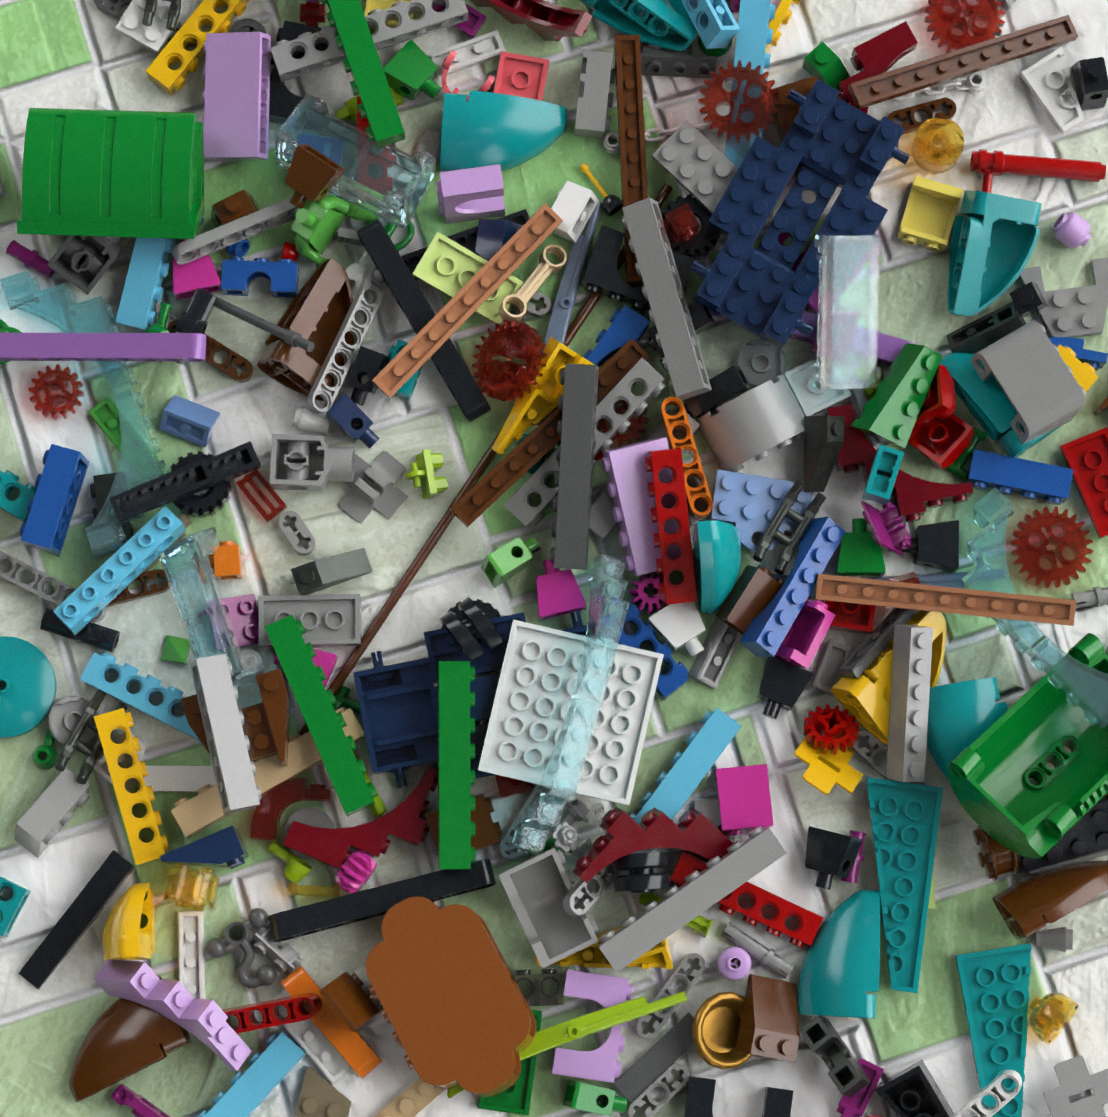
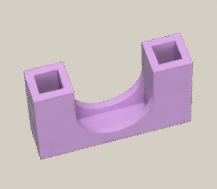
[436,164,505,224]
[552,970,633,1083]

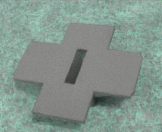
[339,451,408,523]
[1043,1055,1108,1117]

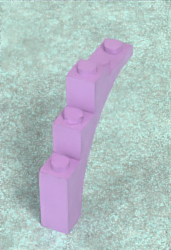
[94,959,251,1071]

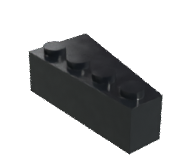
[874,1060,954,1117]

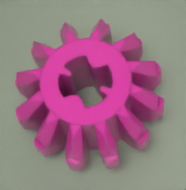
[629,572,669,614]
[335,849,377,894]

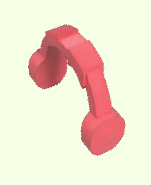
[441,50,495,101]

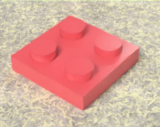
[493,51,550,101]

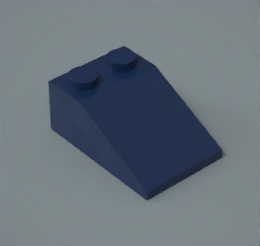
[160,825,249,869]

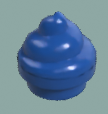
[225,239,250,257]

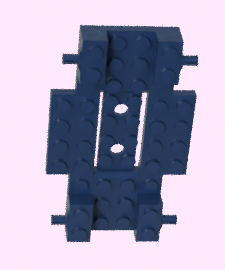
[690,79,910,349]
[353,611,608,788]

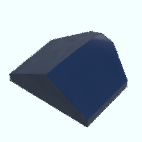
[474,219,522,261]

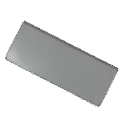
[688,617,742,689]

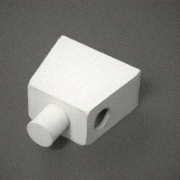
[648,602,706,658]

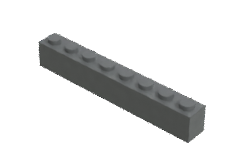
[550,364,599,570]

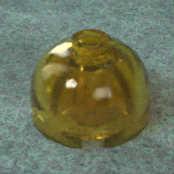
[1029,992,1079,1045]

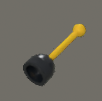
[580,163,622,216]

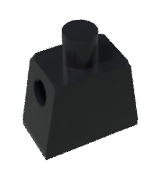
[1071,57,1108,111]
[348,346,388,406]
[901,520,959,572]
[758,656,813,720]
[805,826,863,890]

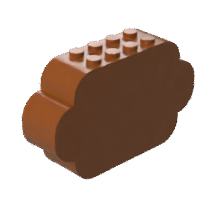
[366,896,537,1097]

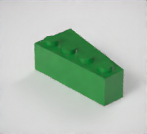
[851,343,943,448]

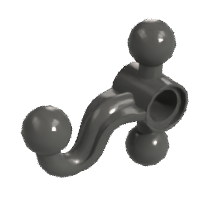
[205,908,277,988]

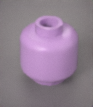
[1053,212,1091,249]
[717,947,751,981]

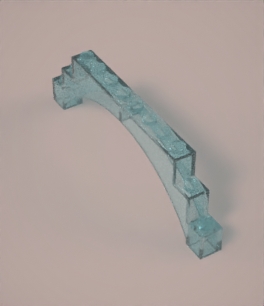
[0,270,168,558]
[961,487,1108,729]
[511,554,630,855]

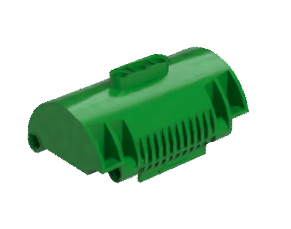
[947,633,1108,859]

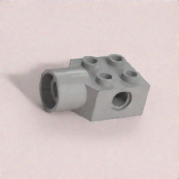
[269,434,355,491]

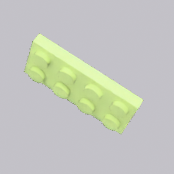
[412,232,524,326]

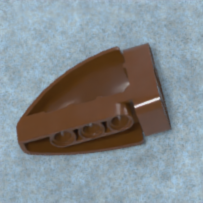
[257,258,355,401]

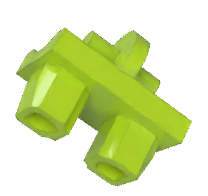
[405,449,448,499]

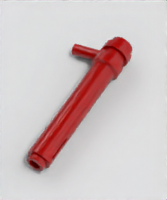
[970,149,1106,193]

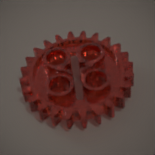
[924,0,1005,53]
[698,60,780,143]
[472,319,547,402]
[1010,506,1093,589]

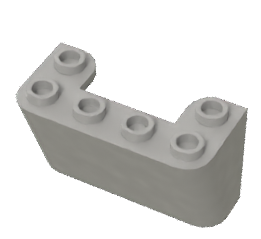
[970,320,1086,444]

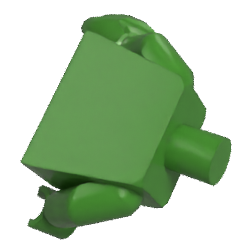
[291,195,381,269]

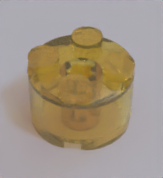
[911,118,964,175]
[163,863,220,910]

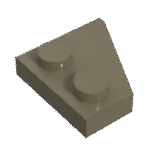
[295,1066,352,1117]

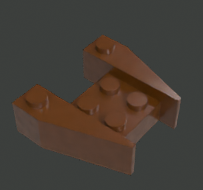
[181,669,290,767]

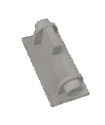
[250,926,302,976]

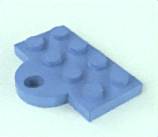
[709,469,813,553]

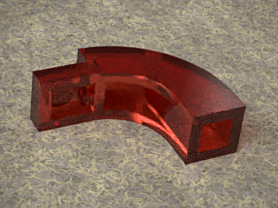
[250,778,332,840]

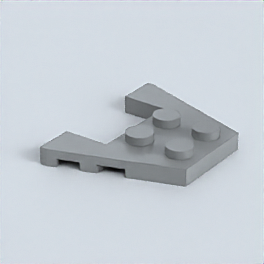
[1019,258,1108,338]

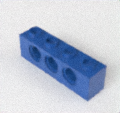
[600,600,689,700]

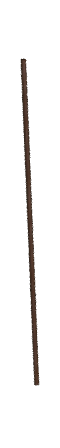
[299,183,673,736]

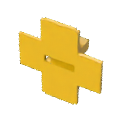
[793,736,864,795]

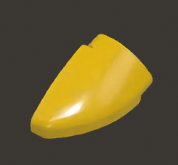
[831,610,946,745]
[102,883,156,961]

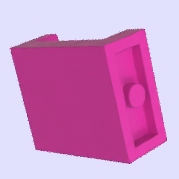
[773,599,835,669]
[714,764,774,836]

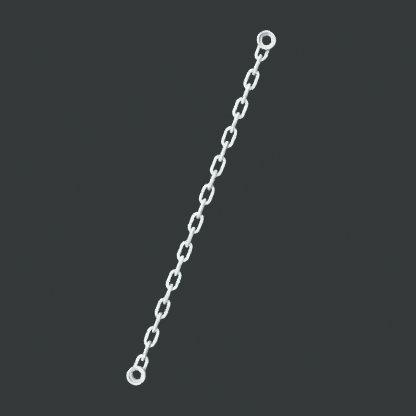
[603,72,986,154]

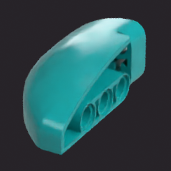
[580,0,698,51]
[440,90,567,171]
[947,190,1042,316]
[939,352,1061,458]
[927,677,1008,780]

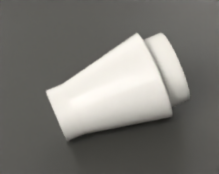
[291,406,330,434]

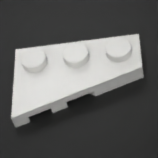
[1020,46,1084,134]

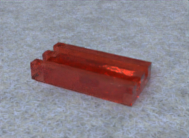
[236,470,287,523]

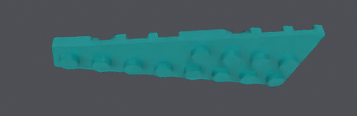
[955,943,1032,1117]

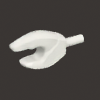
[345,249,369,300]

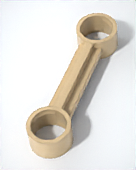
[499,244,567,324]

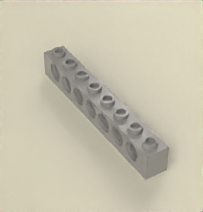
[270,0,468,83]
[504,358,666,527]

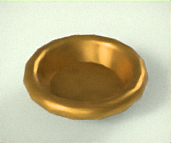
[692,992,752,1070]

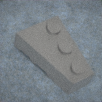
[575,49,616,139]
[15,767,90,858]

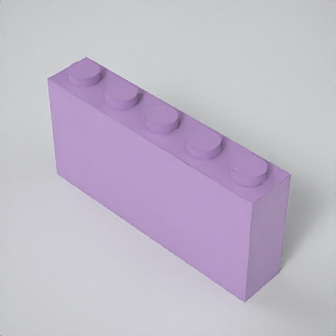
[202,32,271,161]
[601,437,694,576]

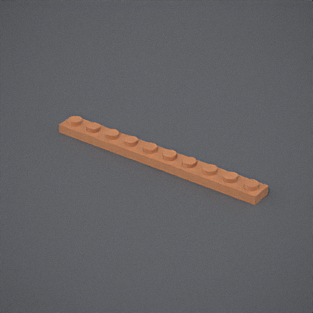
[372,203,563,399]
[815,574,1076,626]

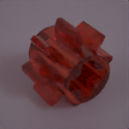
[300,1,326,27]

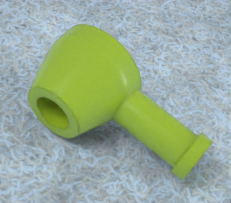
[268,840,313,883]

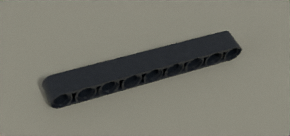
[356,219,491,422]
[268,859,496,942]

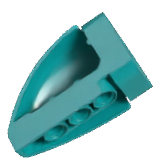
[693,520,742,615]
[798,889,880,1019]

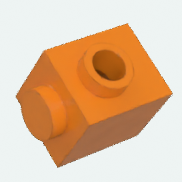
[209,541,243,580]

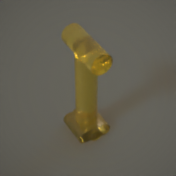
[286,882,340,898]

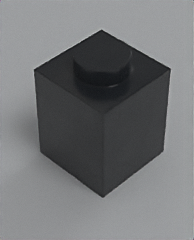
[1009,281,1048,317]

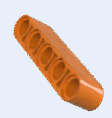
[660,397,713,519]
[280,966,382,1079]

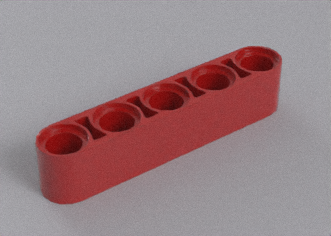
[222,993,322,1034]

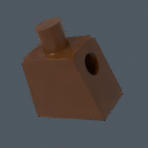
[285,144,346,209]
[211,190,260,228]

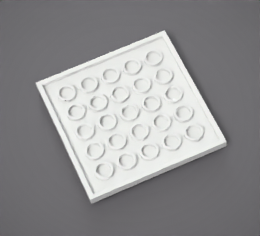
[478,619,664,806]

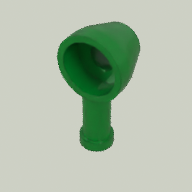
[145,302,173,333]
[32,724,58,770]

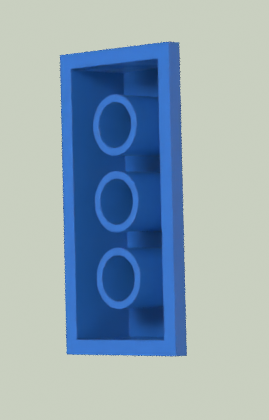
[20,444,89,557]

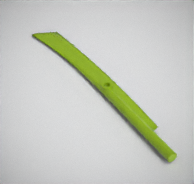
[447,991,688,1098]

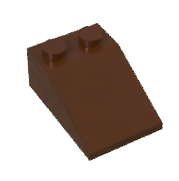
[319,972,381,1032]
[736,974,800,1063]

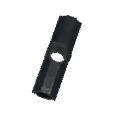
[174,288,218,365]
[40,608,120,653]

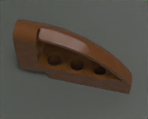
[992,861,1108,940]
[69,975,192,1103]

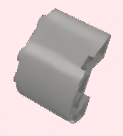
[695,374,805,472]
[498,848,600,969]

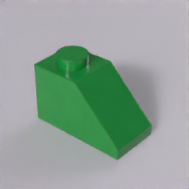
[802,41,851,90]

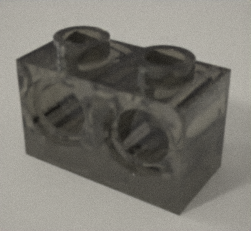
[510,969,563,1006]

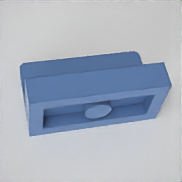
[159,395,220,447]

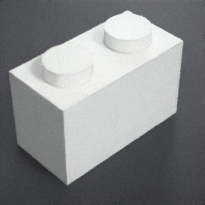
[551,181,599,243]

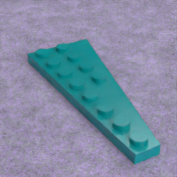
[866,777,943,993]

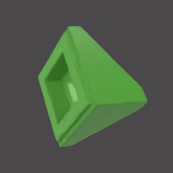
[161,635,192,665]

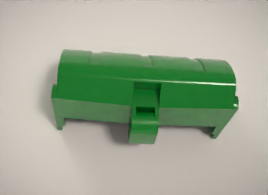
[17,108,204,239]

